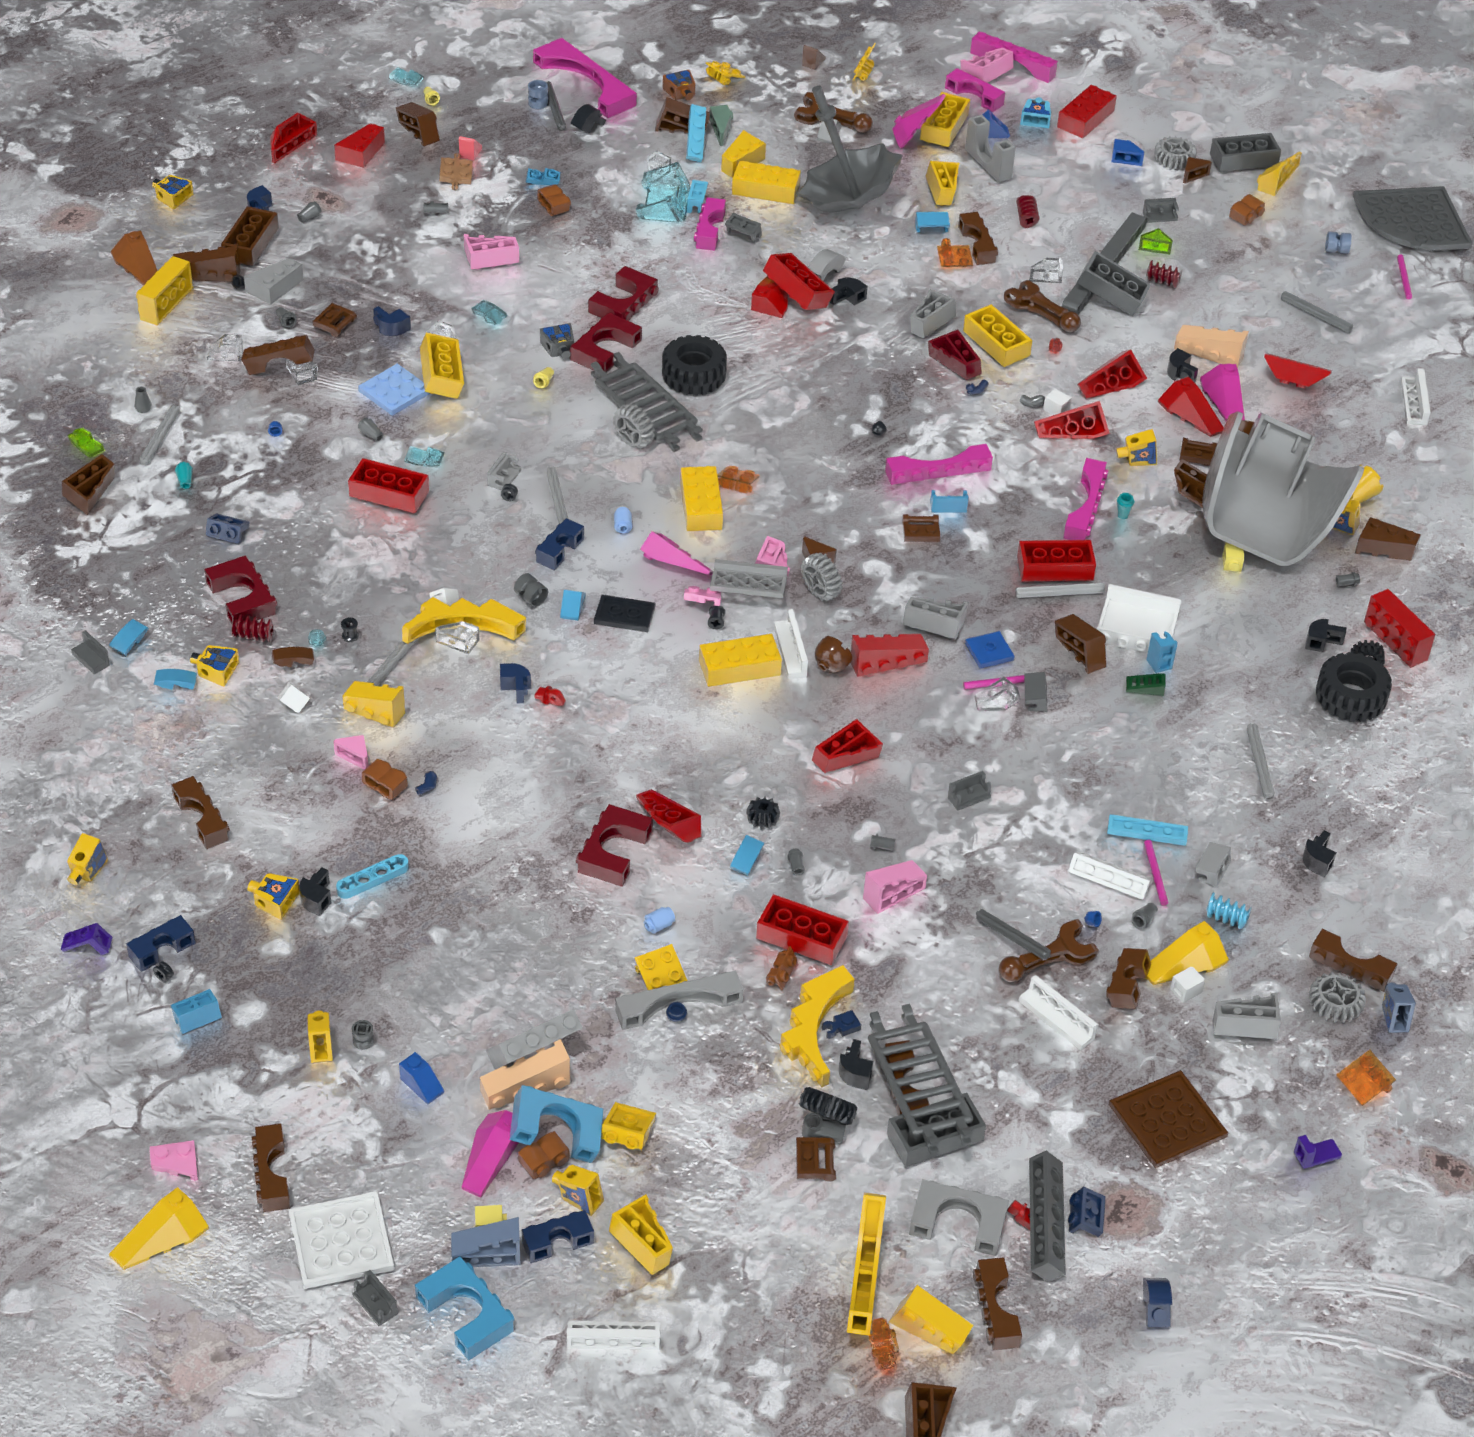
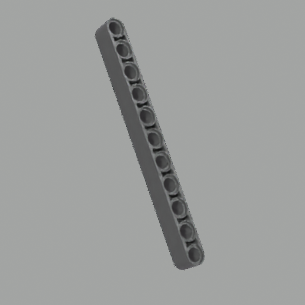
[1061,212,1148,315]

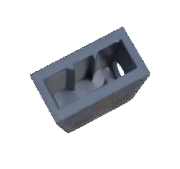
[1382,982,1416,1033]

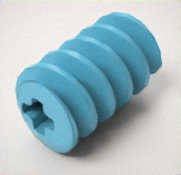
[1206,892,1252,930]

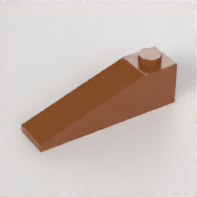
[111,230,157,286]

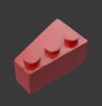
[812,719,883,773]

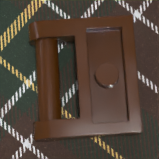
[313,303,357,337]
[1179,437,1218,465]
[902,514,940,542]
[796,1137,836,1182]

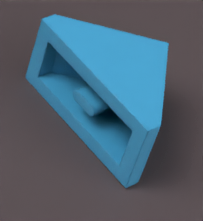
[560,590,586,621]

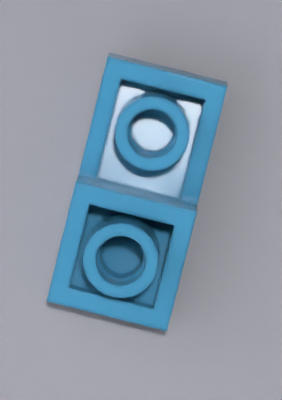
[526,168,560,185]
[109,619,149,656]
[154,669,197,690]
[730,835,765,876]

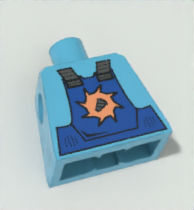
[1020,97,1051,128]

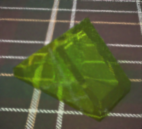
[1138,228,1173,255]

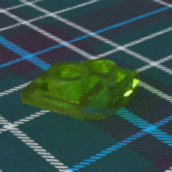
[67,428,104,458]

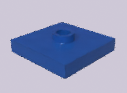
[965,631,1015,669]

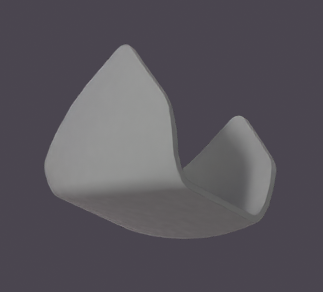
[1202,411,1364,566]

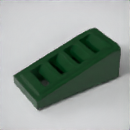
[1126,673,1166,696]

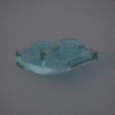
[389,67,424,86]
[471,300,507,325]
[404,446,445,467]

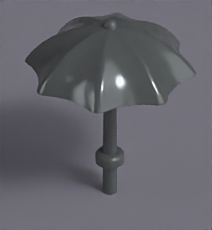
[796,85,903,212]

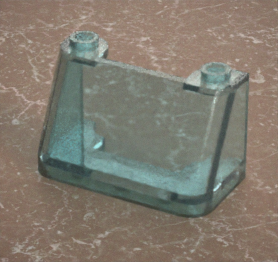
[636,162,690,223]

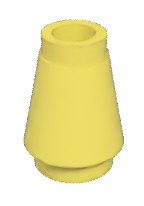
[423,87,440,106]
[533,367,554,388]

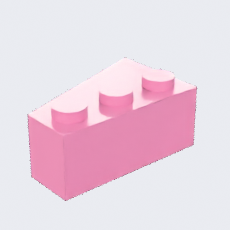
[960,48,1013,83]
[464,234,519,269]
[863,860,927,914]

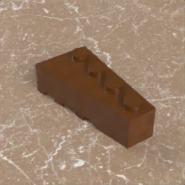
[173,244,241,282]

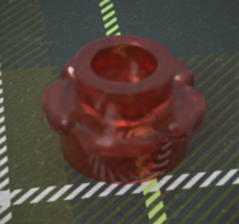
[1049,338,1063,354]

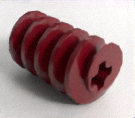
[1016,195,1040,228]
[1146,260,1183,288]
[232,614,274,643]

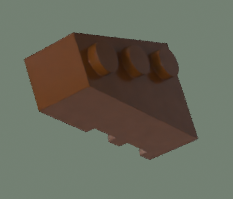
[655,97,710,134]
[62,454,115,515]

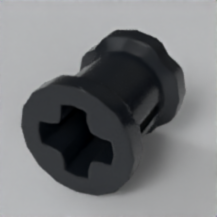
[708,605,726,630]
[341,617,359,642]

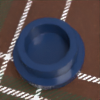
[666,1002,687,1022]

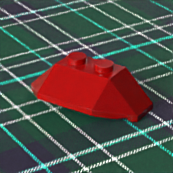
[270,112,317,164]
[1264,353,1333,389]

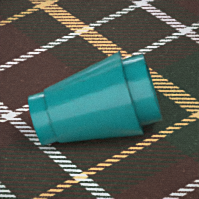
[175,462,193,489]
[1117,493,1135,519]

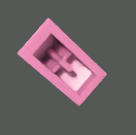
[334,735,368,770]

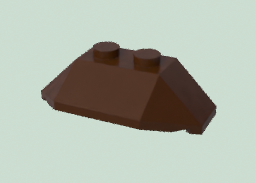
[1174,459,1207,508]

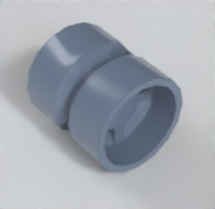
[528,80,548,109]
[1325,231,1352,254]

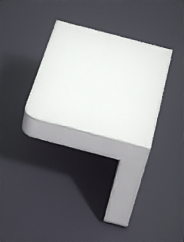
[1043,389,1072,415]
[429,588,459,606]
[278,682,310,713]
[1170,967,1205,1003]

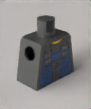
[540,323,574,359]

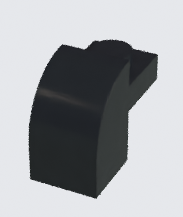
[570,104,606,133]
[830,277,868,306]
[1167,348,1198,383]
[1305,619,1347,652]
[1303,830,1337,878]
[299,867,331,917]
[839,1039,874,1090]

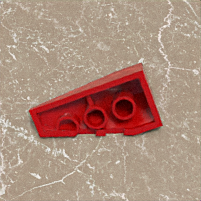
[751,276,788,318]
[1077,349,1147,399]
[1158,377,1224,437]
[1034,401,1110,439]
[636,789,701,843]

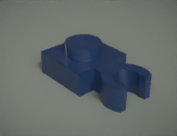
[822,1010,862,1039]

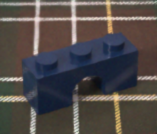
[535,518,584,571]
[126,915,196,972]
[521,1210,594,1264]

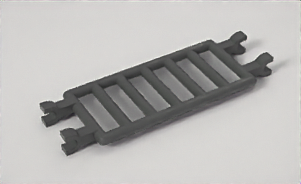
[591,352,703,452]
[868,1004,973,1155]

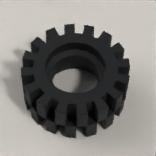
[1351,640,1385,667]

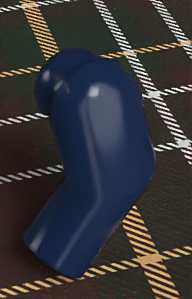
[966,380,989,395]
[415,771,438,796]

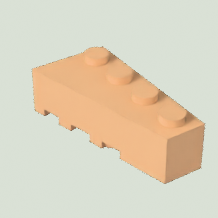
[1174,325,1249,368]
[480,1039,570,1110]

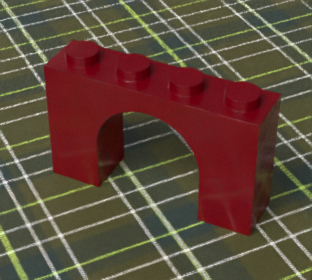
[588,266,659,321]
[570,312,642,373]
[204,555,277,625]
[576,804,653,887]

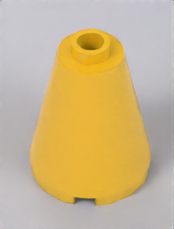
[1353,465,1384,503]

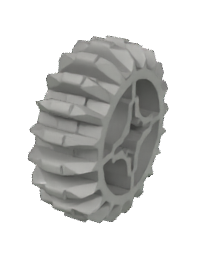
[1154,136,1197,170]
[613,404,655,449]
[801,552,843,602]
[1309,971,1366,1023]

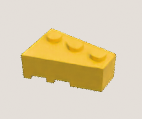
[721,130,766,178]
[925,161,960,206]
[342,681,405,728]
[609,1194,673,1275]
[889,1285,974,1354]

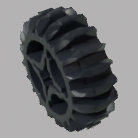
[799,1087,857,1125]

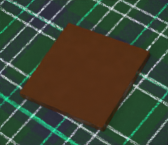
[1108,1070,1228,1169]

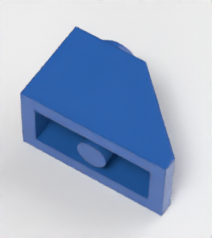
[982,109,1010,138]
[1111,139,1144,166]
[399,1052,444,1104]

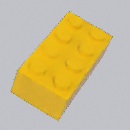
[920,92,970,147]
[732,161,801,204]
[136,256,193,326]
[963,304,1032,367]
[420,332,464,399]
[680,466,723,531]
[699,634,782,687]

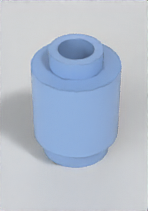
[614,507,632,533]
[644,907,675,934]

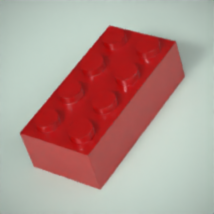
[1057,85,1117,138]
[763,253,835,310]
[348,458,429,513]
[1017,540,1096,581]
[1364,589,1436,668]
[756,894,849,966]

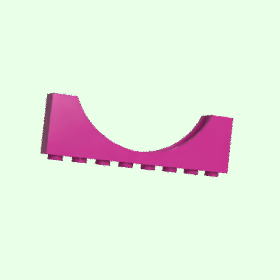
[533,38,637,119]

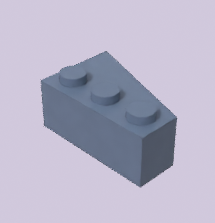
[451,1217,520,1267]

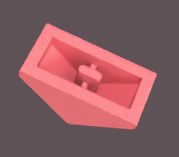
[459,136,482,161]

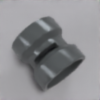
[352,1020,374,1050]

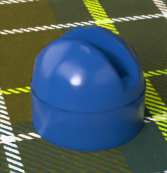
[268,421,282,437]
[1084,911,1102,927]

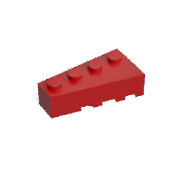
[851,634,929,677]

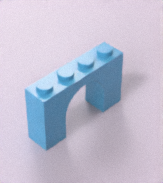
[509,1085,603,1163]
[415,1257,515,1361]

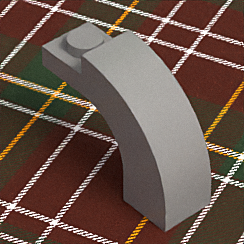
[808,249,846,281]

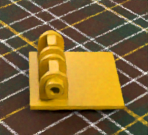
[853,43,876,81]
[705,61,745,85]
[634,944,688,990]

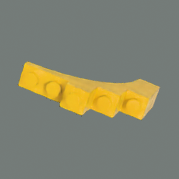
[402,597,526,644]
[779,965,855,1087]
[847,1192,886,1336]

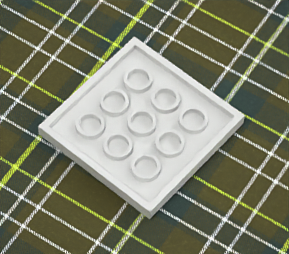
[288,1191,394,1289]

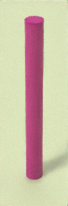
[1397,254,1412,299]
[963,675,1025,690]
[1144,840,1169,906]

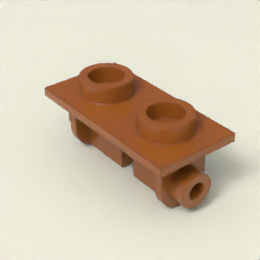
[766,946,797,991]

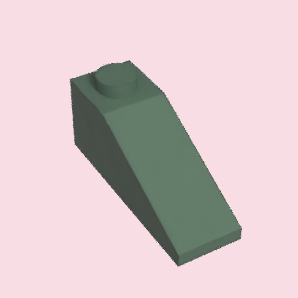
[709,105,733,146]

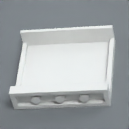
[1097,584,1181,653]

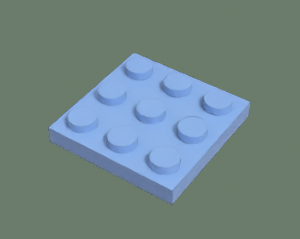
[358,363,430,416]

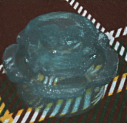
[308,629,326,646]

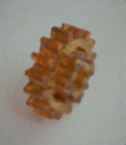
[869,1317,899,1370]

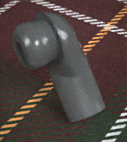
[1020,395,1045,408]

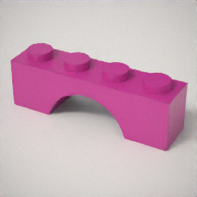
[945,68,1005,112]
[694,197,726,251]

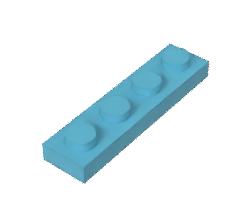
[686,104,706,163]
[1107,814,1188,846]

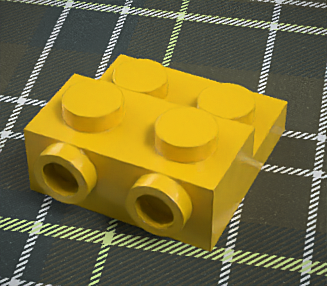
[601,1102,656,1150]

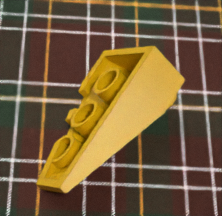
[1146,921,1229,985]
[109,1187,209,1270]

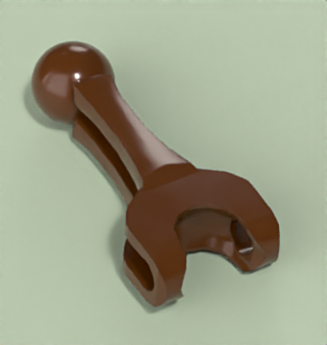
[794,92,873,133]
[1004,280,1081,333]
[999,919,1100,982]

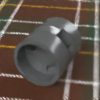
[514,573,549,607]

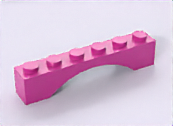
[970,31,1058,83]
[885,444,993,485]
[1063,458,1109,540]

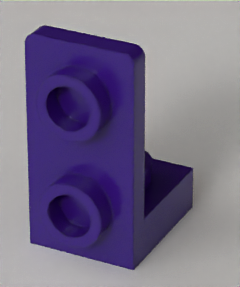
[61,923,113,955]
[1294,1135,1342,1169]

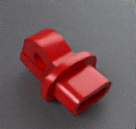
[534,686,566,706]
[1007,1200,1030,1230]

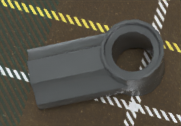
[802,1113,846,1144]

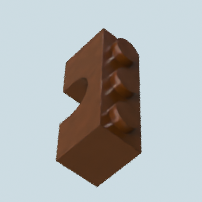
[1106,948,1151,1009]

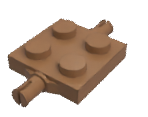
[439,153,473,190]

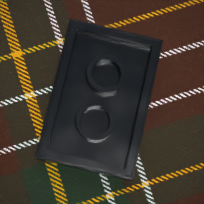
[594,594,656,633]

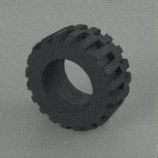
[662,335,727,396]
[1316,652,1392,722]

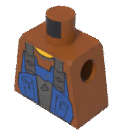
[662,69,695,101]

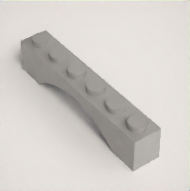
[615,971,743,1030]

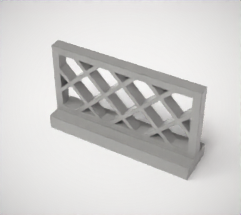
[710,559,788,598]

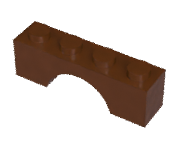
[958,212,998,265]
[241,335,315,375]
[171,776,230,850]
[1309,929,1398,992]
[884,1040,930,1115]
[251,1123,290,1212]
[973,1257,1022,1350]

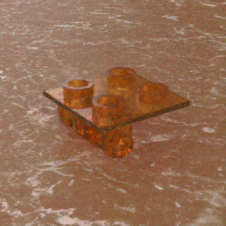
[937,238,973,267]
[717,466,760,494]
[1336,1049,1396,1106]

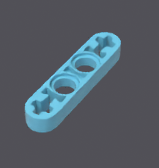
[336,854,409,899]

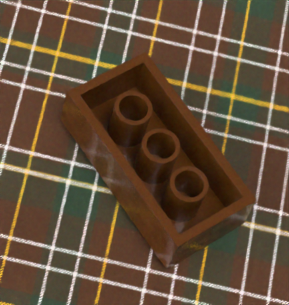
[221,206,279,266]

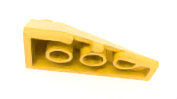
[1257,152,1302,196]

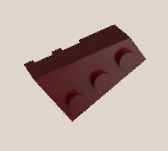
[928,329,982,380]

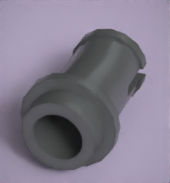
[1336,572,1360,587]
[870,834,896,851]
[787,848,805,875]

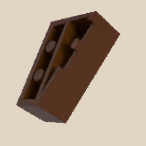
[396,102,440,146]
[1355,517,1421,561]
[1055,614,1107,674]
[905,1382,957,1437]

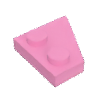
[755,536,790,576]
[684,586,722,606]
[150,1140,198,1181]

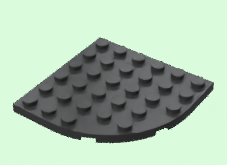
[1353,186,1473,251]

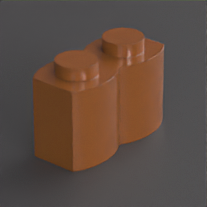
[537,184,571,216]
[1229,194,1265,225]
[362,759,408,800]
[518,1131,570,1179]

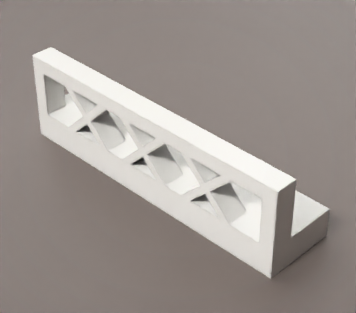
[1401,368,1431,425]
[774,609,808,679]
[1068,851,1153,900]
[1019,975,1098,1051]
[567,1321,660,1350]

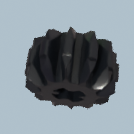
[746,797,780,829]

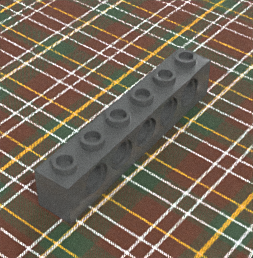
[1029,1150,1066,1282]

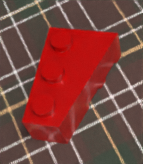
[334,123,385,168]

